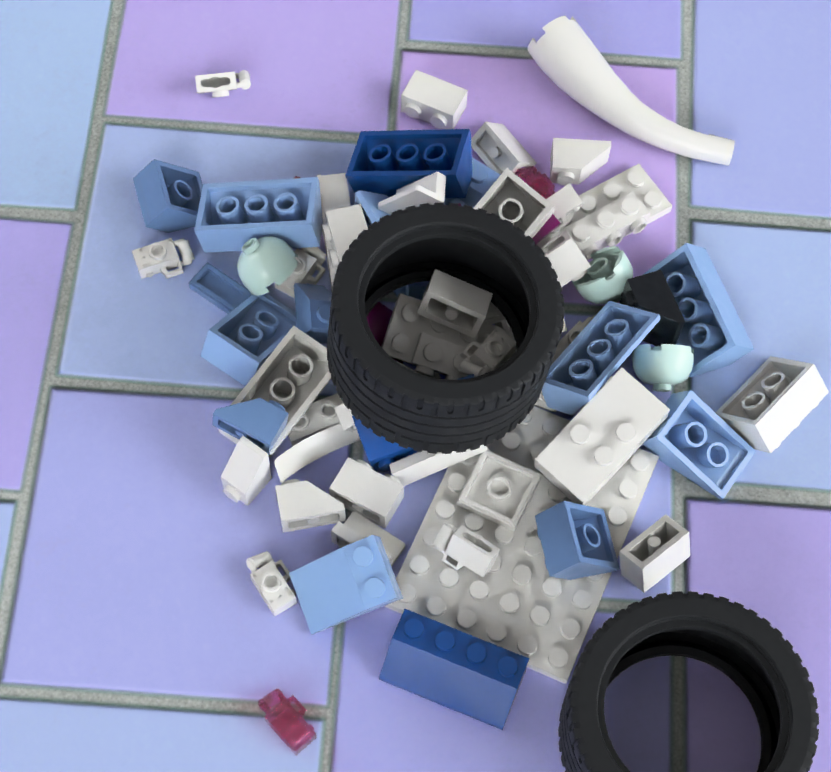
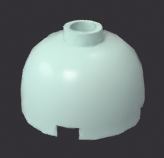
[237,236,298,296]
[571,246,633,304]
[632,344,694,392]

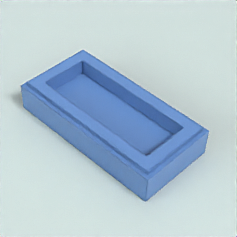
[188,262,253,314]

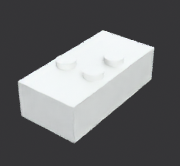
[534,367,670,505]

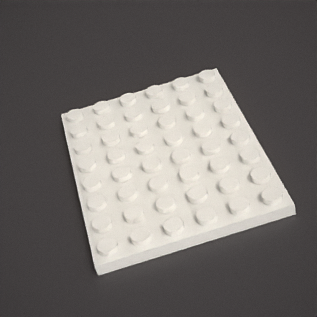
[385,406,659,684]

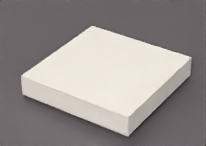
[456,450,542,531]

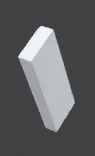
[389,445,489,486]

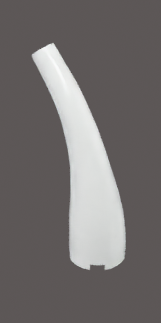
[528,15,735,166]

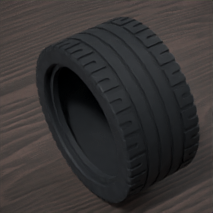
[327,203,564,454]
[558,591,819,772]

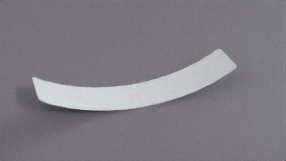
[274,423,361,483]

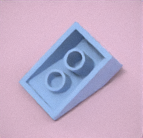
[200,293,297,386]
[643,390,756,499]
[289,535,403,635]

